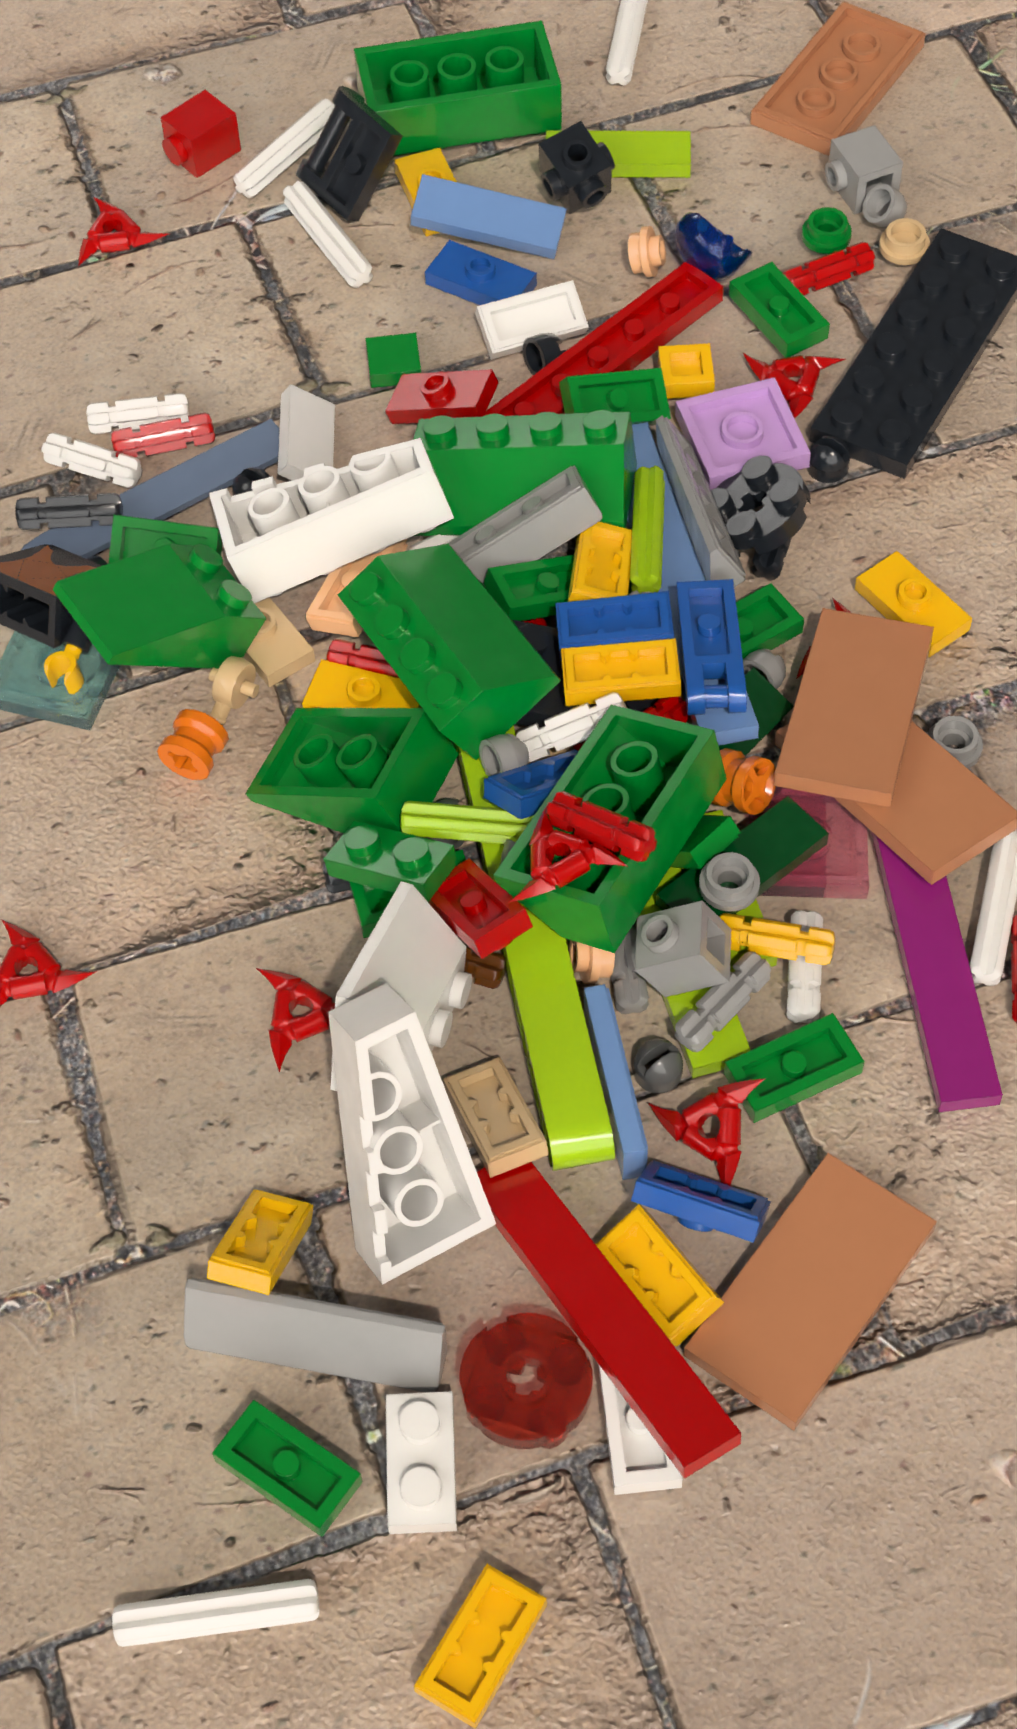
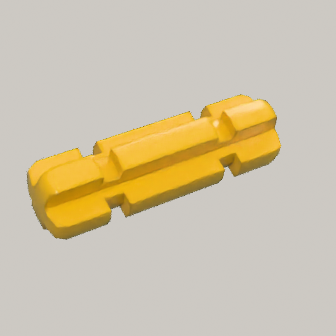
[719,913,835,965]

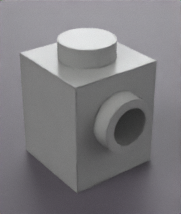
[825,125,903,214]
[631,900,731,997]

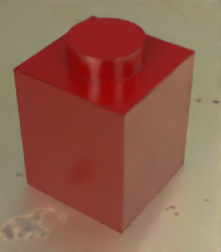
[160,89,241,178]

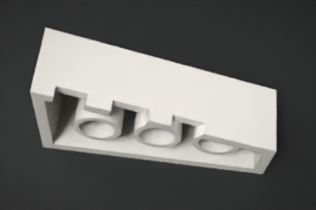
[209,438,454,603]
[328,983,496,1285]

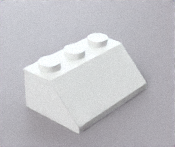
[331,881,472,1091]

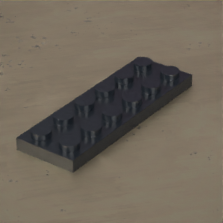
[809,228,1017,479]

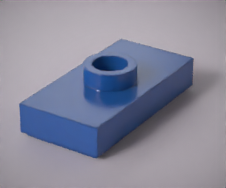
[425,240,537,305]
[555,591,674,660]
[484,749,578,819]
[631,1160,771,1243]

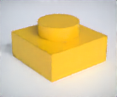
[658,343,715,399]

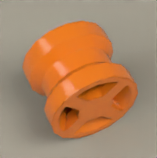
[157,709,229,780]
[712,748,776,815]

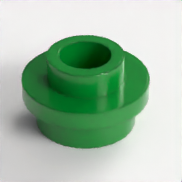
[801,207,852,254]

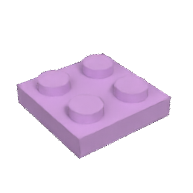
[675,377,811,490]

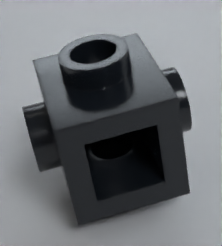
[539,121,615,215]

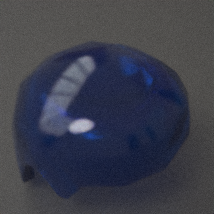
[675,212,752,281]

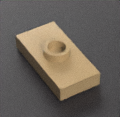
[244,597,316,687]
[443,1057,549,1178]

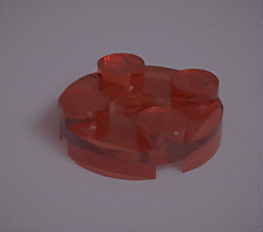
[459,1313,593,1449]

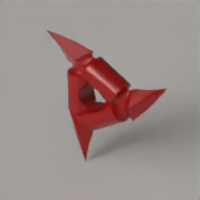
[78,197,171,267]
[743,353,846,419]
[507,808,628,903]
[0,919,97,1007]
[256,968,335,1072]
[647,1078,766,1186]

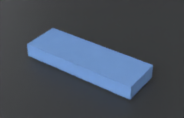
[410,174,567,260]
[584,984,648,1180]

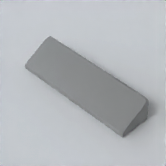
[656,416,746,587]
[447,465,602,586]
[184,1277,448,1392]

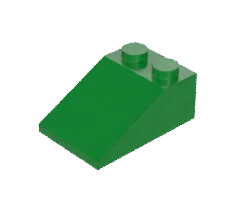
[52,544,267,669]
[245,708,459,833]

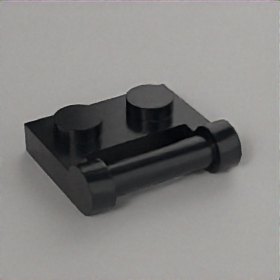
[296,86,403,221]

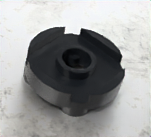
[711,455,811,557]

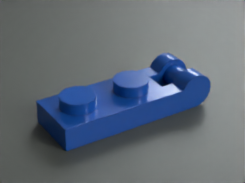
[676,579,747,716]

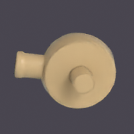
[208,656,259,725]

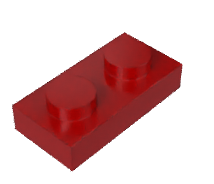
[428,858,533,959]

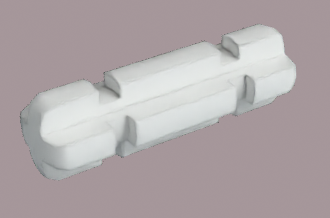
[86,393,190,435]
[42,433,143,488]
[516,692,626,762]
[786,910,823,1024]

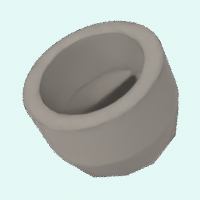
[863,184,907,227]
[743,648,786,689]
[479,733,529,777]

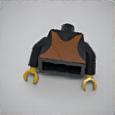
[0,544,107,694]

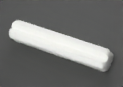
[606,0,648,86]
[233,99,335,198]
[283,181,373,288]
[970,830,1017,986]
[112,1579,320,1647]

